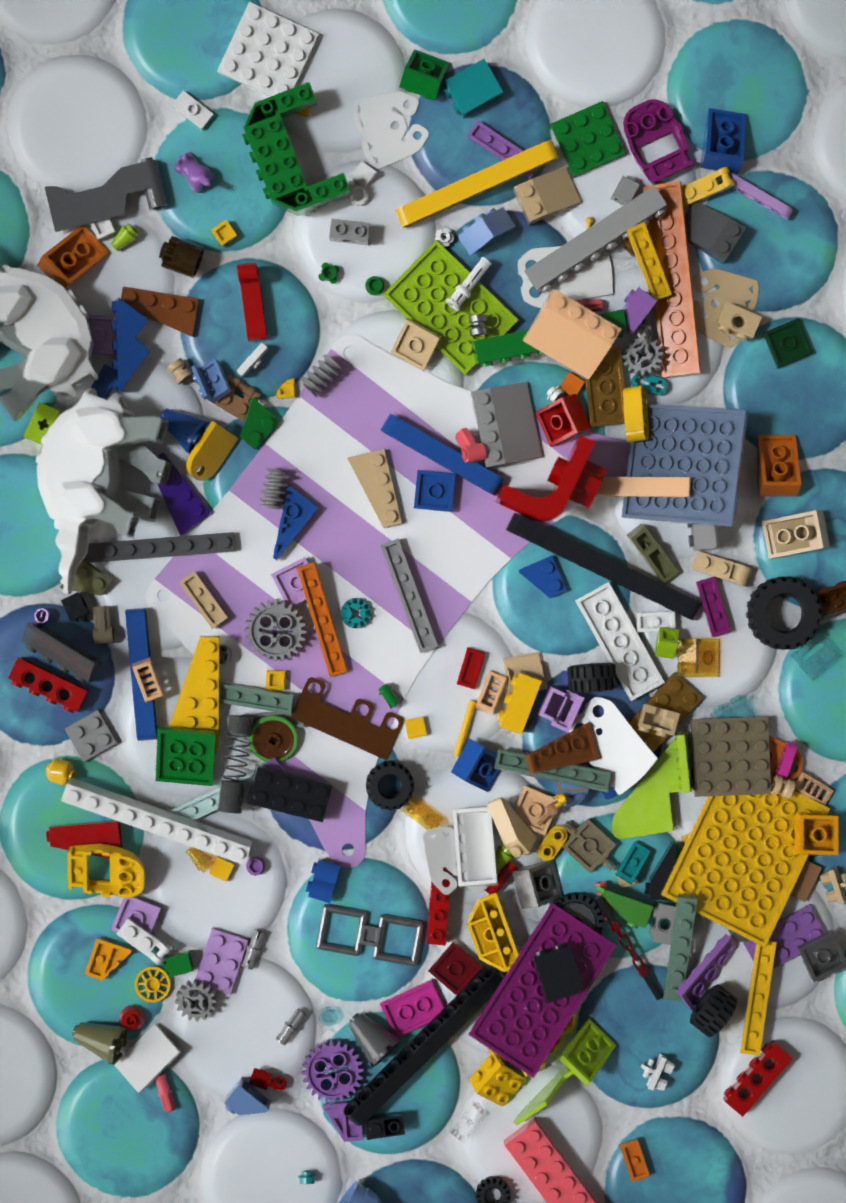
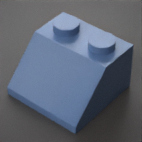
[224,1077,271,1115]

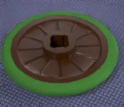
[248,715,299,762]

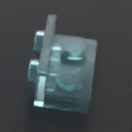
[710,695,755,719]

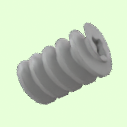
[301,355,343,397]
[260,468,289,509]

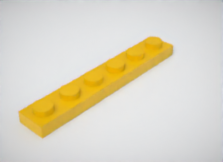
[740,940,777,1056]

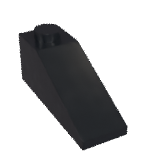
[645,841,677,901]

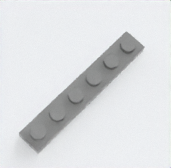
[381,538,438,653]

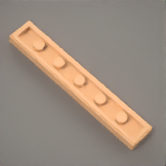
[595,477,691,498]

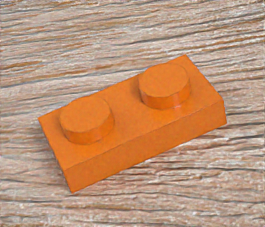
[619,1138,650,1182]

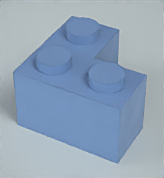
[458,207,516,256]

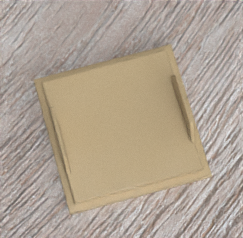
[503,651,548,692]

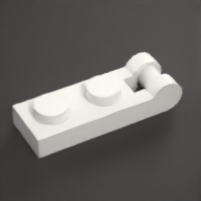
[117,917,171,965]

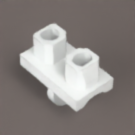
[640,1053,675,1091]

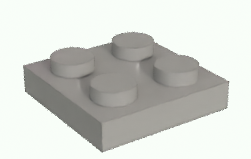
[65,710,118,762]

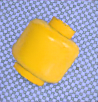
[46,758,76,786]

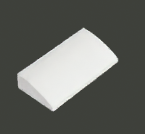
[453,807,498,887]

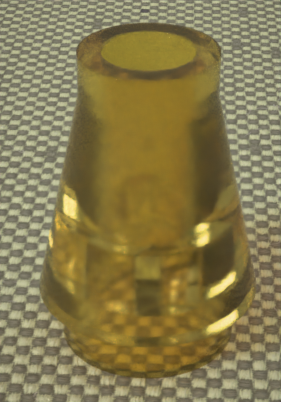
[186,847,214,873]

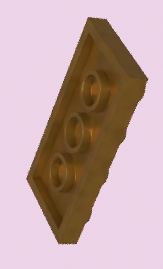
[585,346,625,427]
[628,672,703,753]

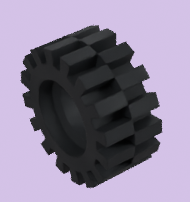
[476,1176,511,1203]

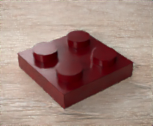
[428,941,482,996]

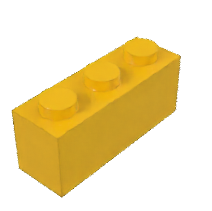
[497,671,542,735]

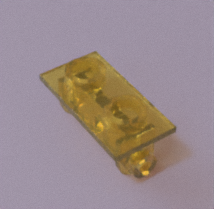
[401,796,443,830]

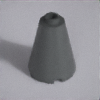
[349,1013,401,1067]

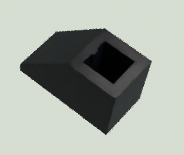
[365,1113,405,1140]

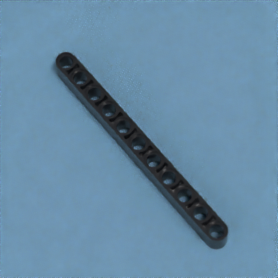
[506,513,702,621]
[344,965,505,1126]

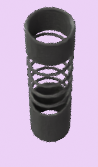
[217,715,254,814]

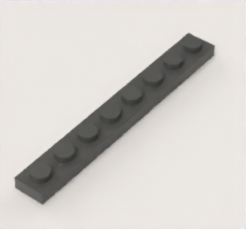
[84,532,236,563]

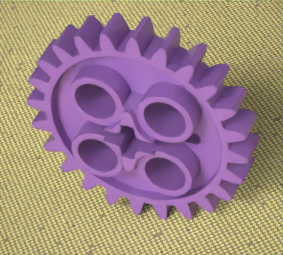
[302,1039,364,1103]

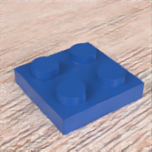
[414,470,456,512]

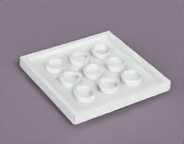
[217,2,319,97]

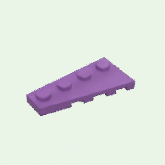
[676,934,737,1011]

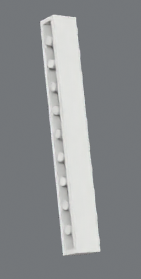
[61,777,252,865]

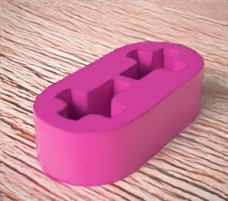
[776,741,798,778]

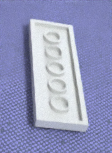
[575,582,665,701]

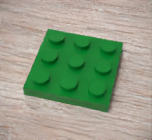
[550,101,626,178]
[155,726,216,786]

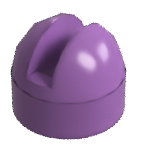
[34,608,51,624]

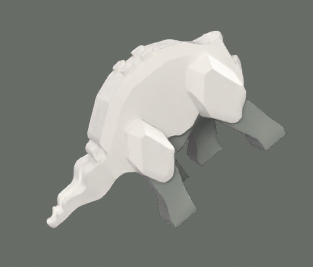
[0,265,99,422]
[36,387,172,594]

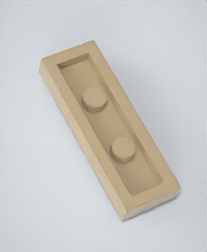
[179,571,228,629]

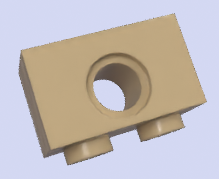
[716,302,762,341]

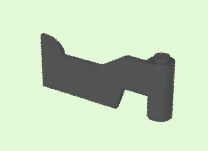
[44,157,168,232]

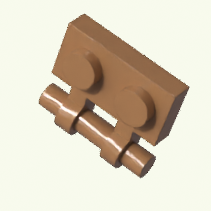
[213,375,261,422]

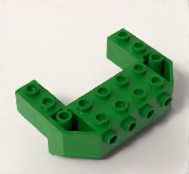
[242,82,351,216]

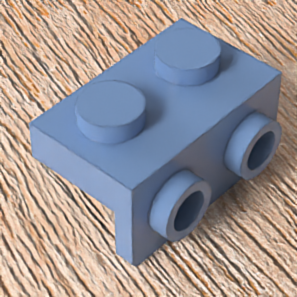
[191,359,232,403]

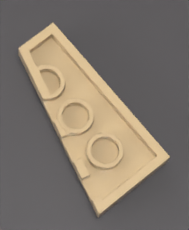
[347,449,402,528]

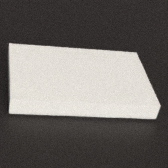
[115,1024,181,1093]

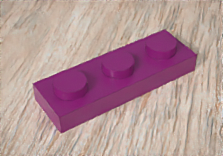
[696,576,731,637]

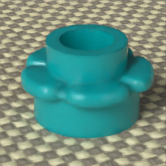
[298,1171,317,1184]

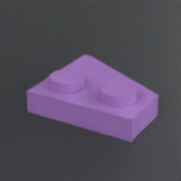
[323,1101,363,1142]

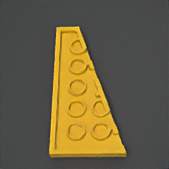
[169,636,220,750]

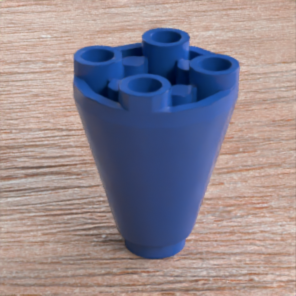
[160,408,211,454]

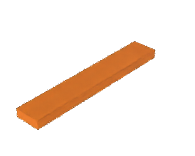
[296,562,348,677]

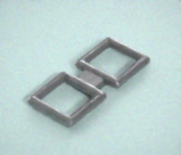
[316,904,424,966]

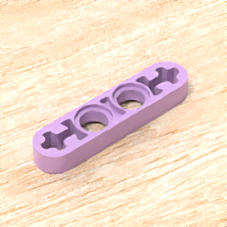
[729,173,793,220]

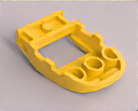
[67,844,145,898]

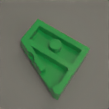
[239,396,280,450]

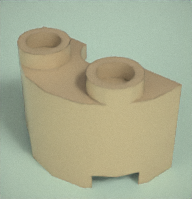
[637,704,680,738]

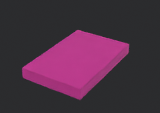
[380,979,445,1037]

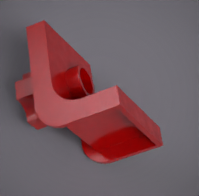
[495,435,607,522]

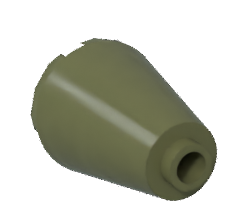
[72,1022,128,1065]

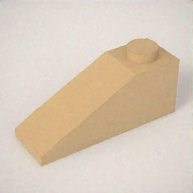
[487,797,537,858]

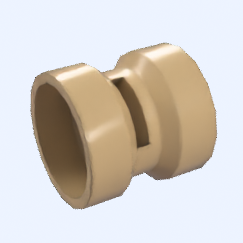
[166,358,193,385]
[771,775,795,799]

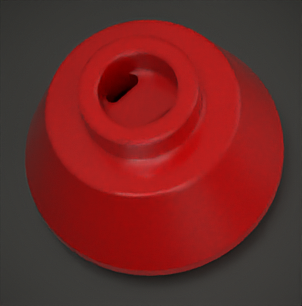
[119,1005,145,1032]

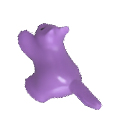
[174,152,215,193]

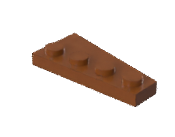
[121,287,199,337]
[525,722,599,774]

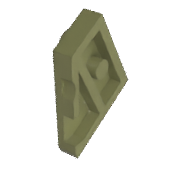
[60,559,113,595]

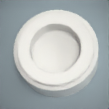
[349,186,368,206]

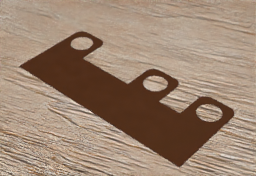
[290,677,404,760]

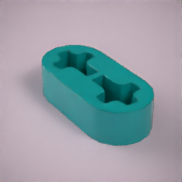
[631,373,668,396]

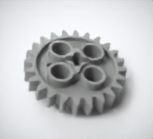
[244,599,307,662]

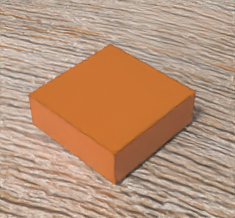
[560,372,585,395]

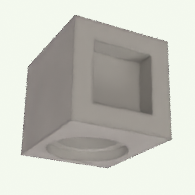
[611,175,640,206]

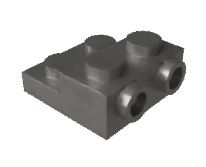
[797,930,846,982]

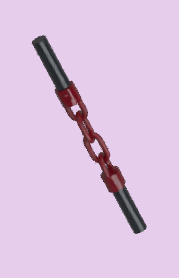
[595,895,663,1000]

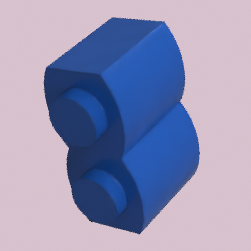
[306,859,341,903]

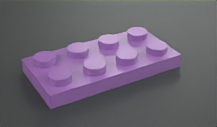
[743,904,825,969]

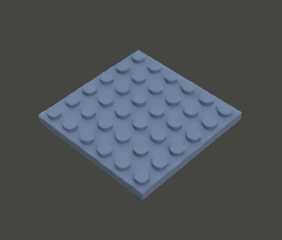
[621,404,748,527]

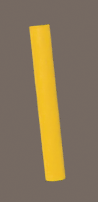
[454,700,477,757]

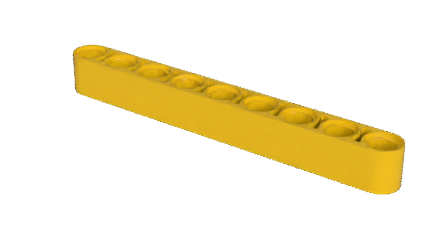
[395,140,559,228]

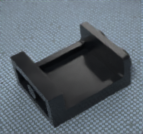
[531,943,585,1003]

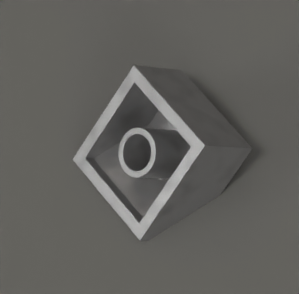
[512,859,562,909]

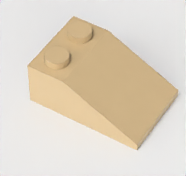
[513,167,581,225]
[762,510,830,559]

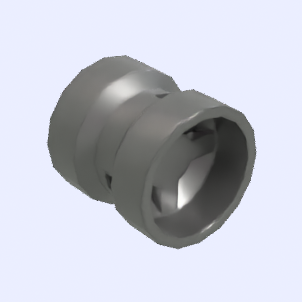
[469,315,489,336]

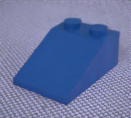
[701,108,747,174]

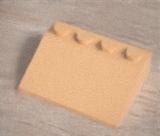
[523,289,621,380]

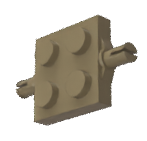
[562,818,616,873]

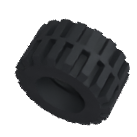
[567,663,617,693]
[366,760,414,810]
[690,984,738,1037]

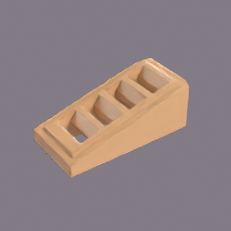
[132,657,164,702]
[475,671,507,715]
[794,771,834,806]

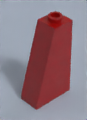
[46,820,123,859]

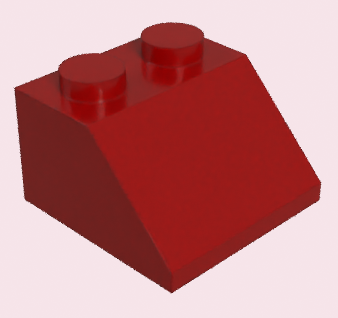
[535,394,591,447]

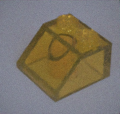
[677,638,720,677]

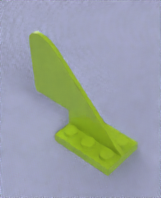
[612,732,693,839]
[513,1019,616,1126]

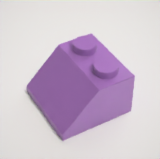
[623,287,657,336]

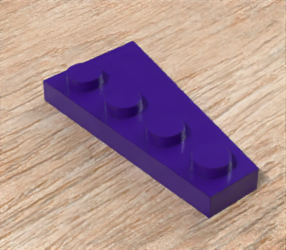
[158,452,211,536]

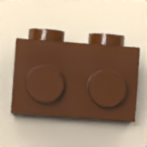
[816,581,846,620]

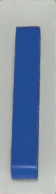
[381,414,505,496]
[125,608,157,741]

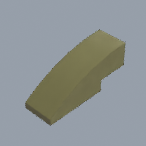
[627,524,679,584]

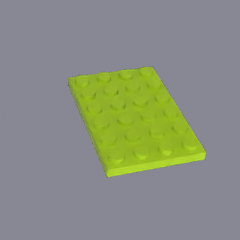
[383,240,518,375]

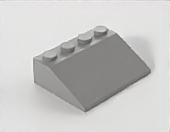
[471,382,542,468]

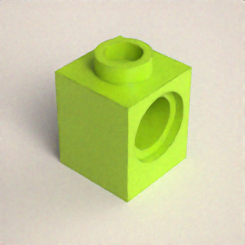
[655,627,679,659]

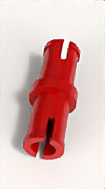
[485,862,518,895]

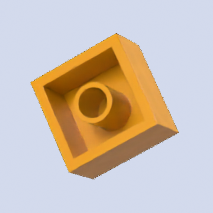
[794,815,839,856]

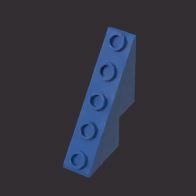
[112,298,150,392]

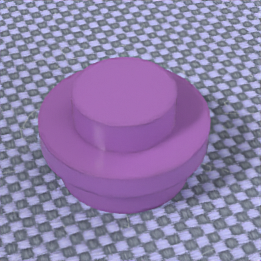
[246,856,265,876]

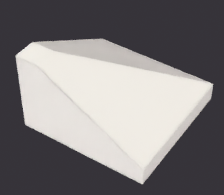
[350,161,377,188]

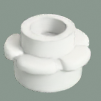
[435,228,454,247]
[547,386,564,402]

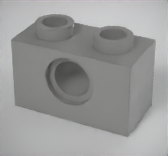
[329,218,370,246]
[649,902,676,945]

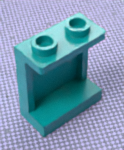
[443,59,503,118]

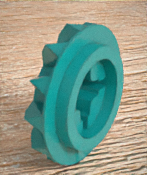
[341,598,371,628]

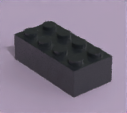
[246,764,332,822]

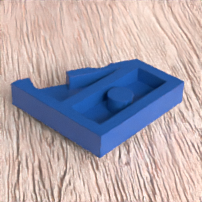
[518,556,567,598]

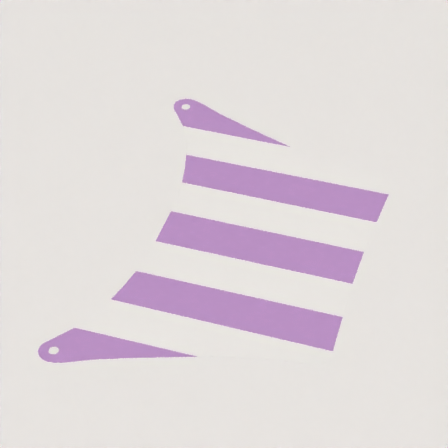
[145,335,631,868]

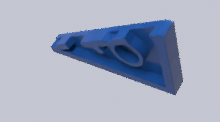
[273,485,319,561]

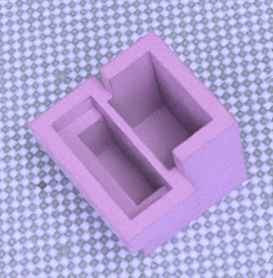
[537,686,584,733]

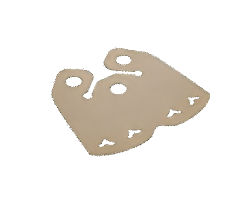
[693,269,759,348]

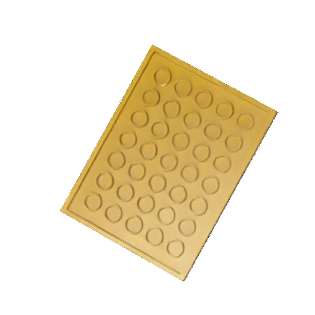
[661,779,830,947]

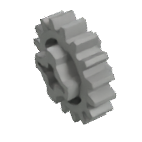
[622,336,665,378]
[175,979,218,1022]

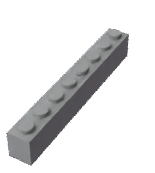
[524,185,668,293]

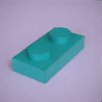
[615,841,651,885]

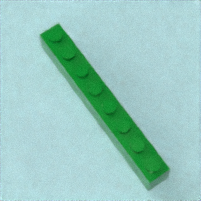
[472,309,628,367]

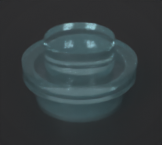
[319,1007,338,1026]

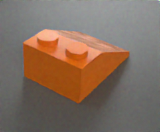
[37,225,109,291]
[757,435,801,496]

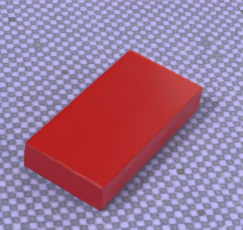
[456,647,486,690]

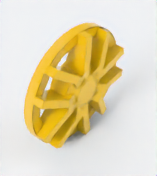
[135,966,171,1003]

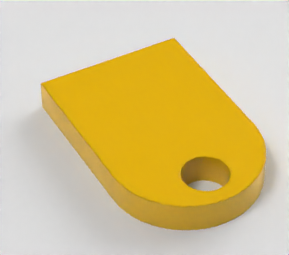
[186,421,239,481]

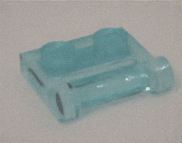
[790,630,842,681]

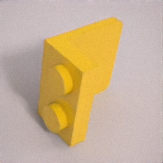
[469,1052,526,1106]

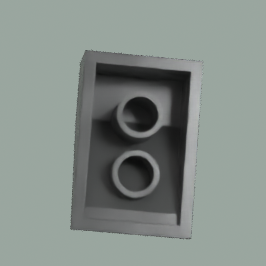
[685,202,746,264]

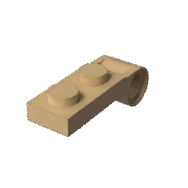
[692,551,752,587]

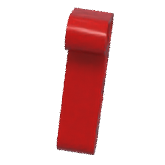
[237,262,267,342]

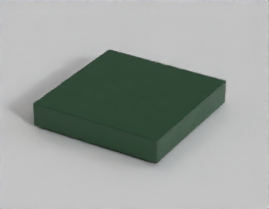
[762,318,813,368]

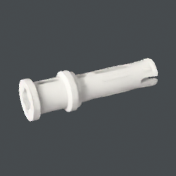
[445,257,492,311]

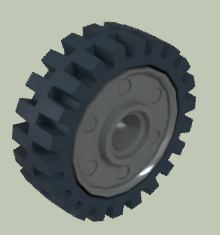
[553,893,603,935]

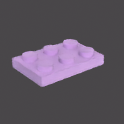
[195,928,249,995]

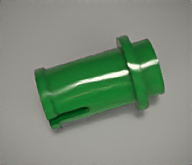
[378,683,401,709]

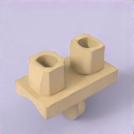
[820,866,846,904]

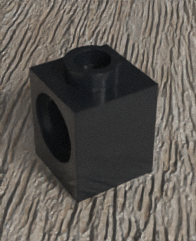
[61,592,91,623]

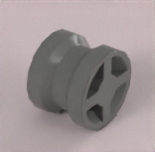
[220,645,232,664]

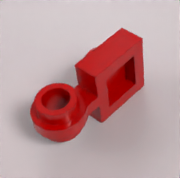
[249,1068,287,1092]

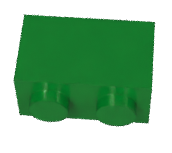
[399,49,450,101]

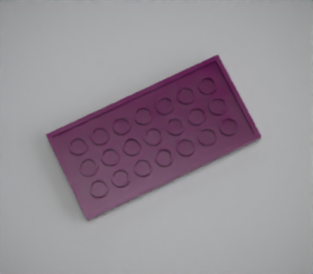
[468,903,617,1078]

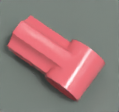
[455,428,486,463]

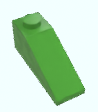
[596,885,653,929]

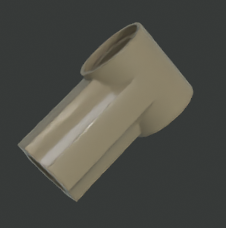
[93,606,115,645]

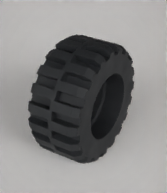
[746,577,823,650]

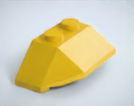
[466,893,518,972]

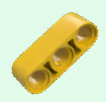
[623,385,649,442]

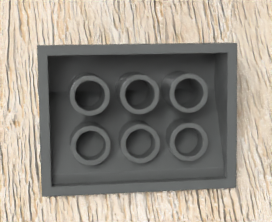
[22,622,103,683]

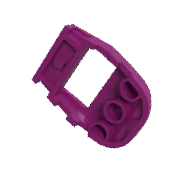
[623,99,694,185]

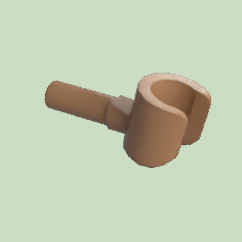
[537,802,559,826]

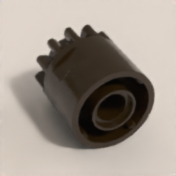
[159,236,204,278]

